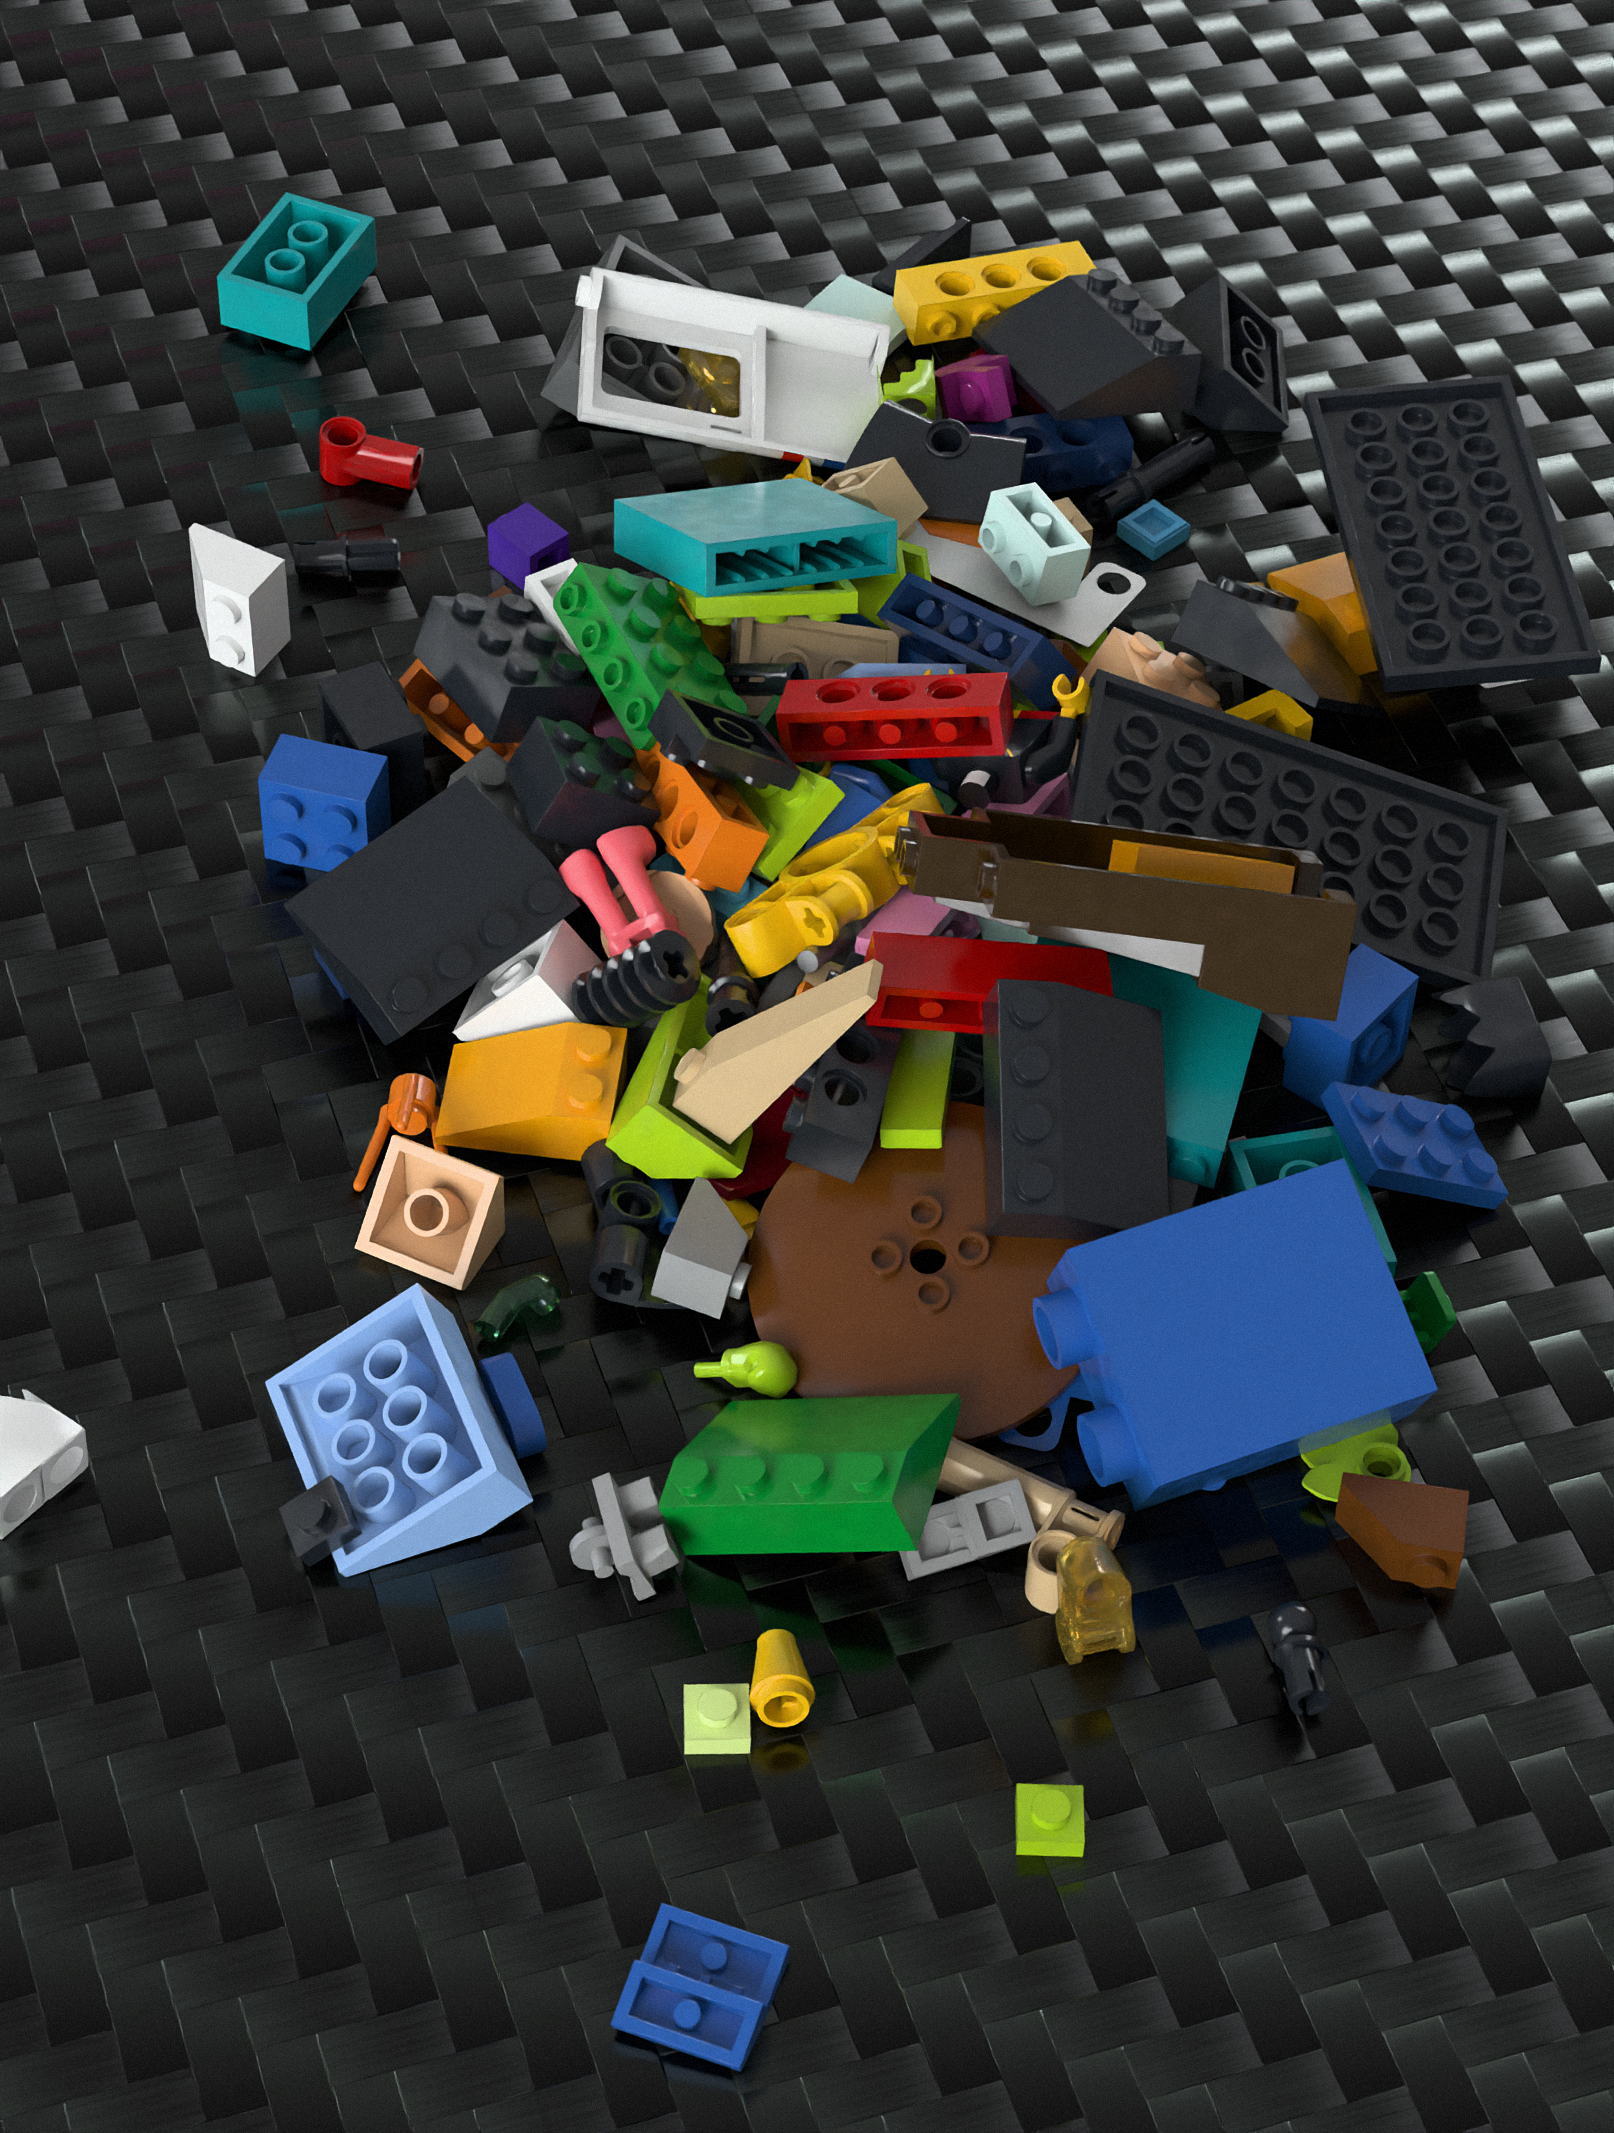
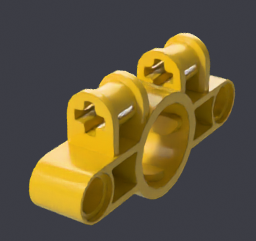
[724,783,945,978]

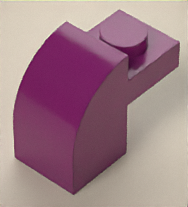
[934,355,1018,423]

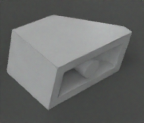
[651,1176,752,1319]

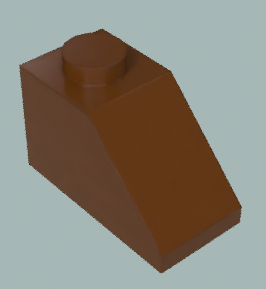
[1335,1472,1469,1589]

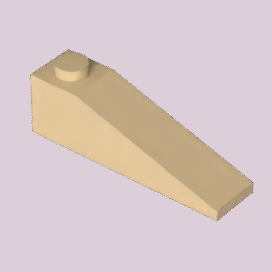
[672,959,884,1145]

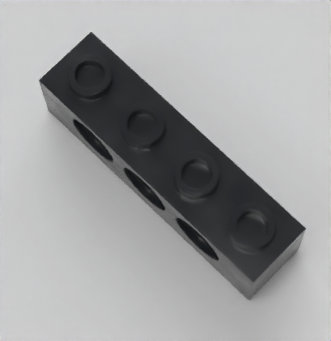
[782,951,904,1183]

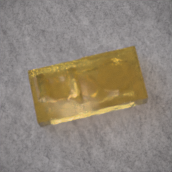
[678,347,740,418]

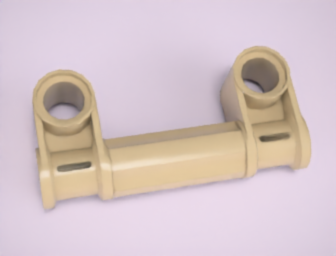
[936,1436,1125,1614]

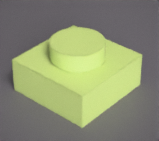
[683,1684,751,1754]

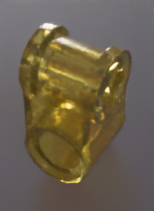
[1056,1536,1135,1665]

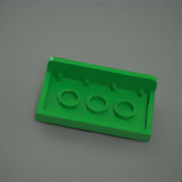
[553,562,749,751]

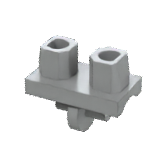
[569,1472,681,1601]

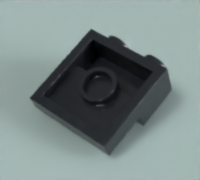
[647,688,801,791]

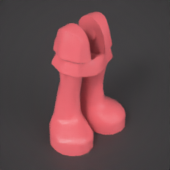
[557,825,686,957]

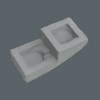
[899,1478,1037,1581]

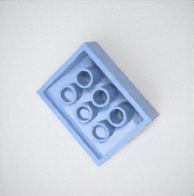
[265,1283,533,1577]

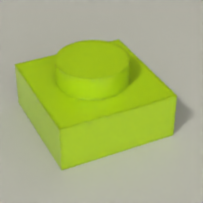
[1015,1784,1085,1857]

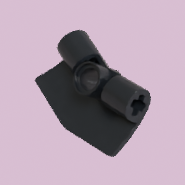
[842,399,1027,526]
[581,1139,695,1309]

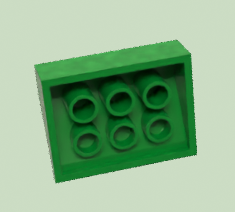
[658,1393,962,1555]

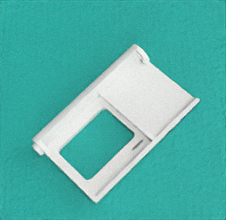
[575,267,890,471]

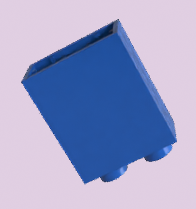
[1032,1158,1438,1512]

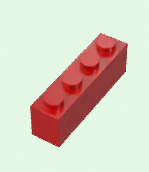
[863,931,1114,1034]

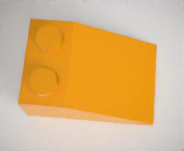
[1267,552,1378,676]
[434,1022,628,1161]

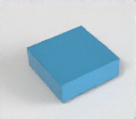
[1116,499,1191,561]

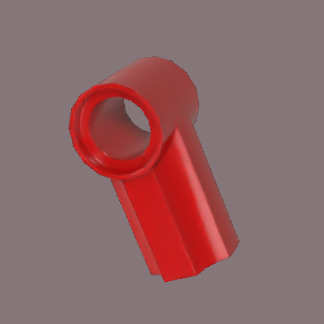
[320,416,424,491]

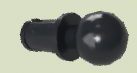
[1267,1600,1331,1715]

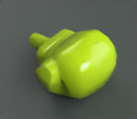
[694,1341,798,1399]

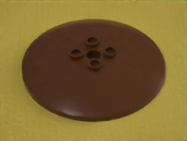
[748,1101,1091,1444]

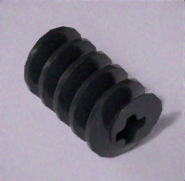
[571,929,701,1033]

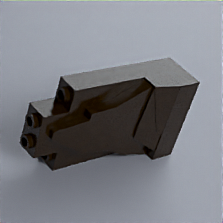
[893,807,1358,1021]

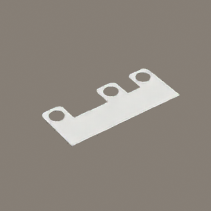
[904,520,1146,648]

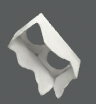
[0,1389,89,1539]

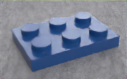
[1320,1081,1509,1210]

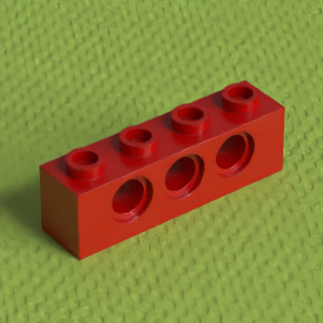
[776,672,1015,762]

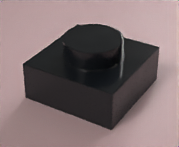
[279,1475,362,1567]

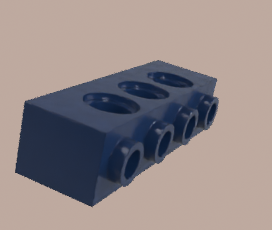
[942,413,1134,494]
[876,572,1078,712]

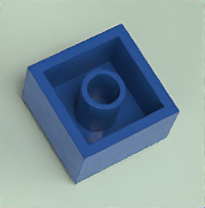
[258,733,392,872]
[1282,943,1419,1113]

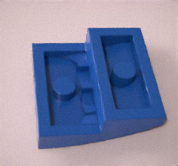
[611,1903,791,2072]

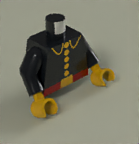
[924,669,1090,810]

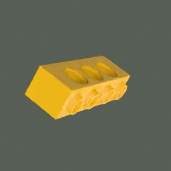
[892,241,1096,346]

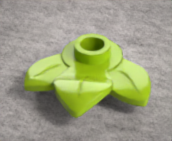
[1301,1423,1411,1502]

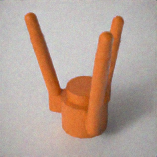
[353,1073,449,1192]

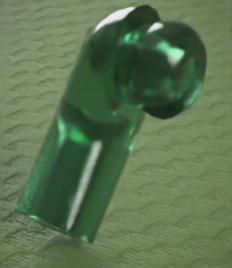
[474,1272,562,1343]

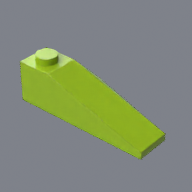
[605,972,753,1179]

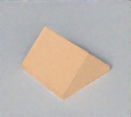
[355,1135,505,1291]

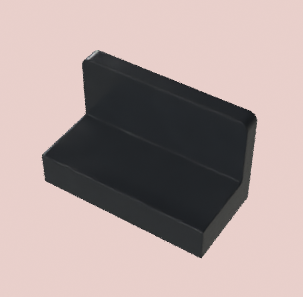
[872,217,972,297]

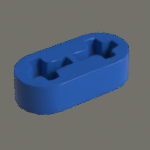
[478,1352,547,1460]

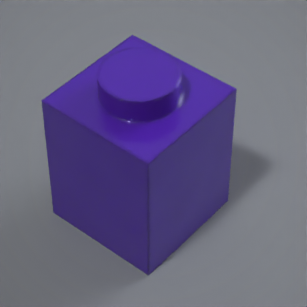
[488,502,570,591]

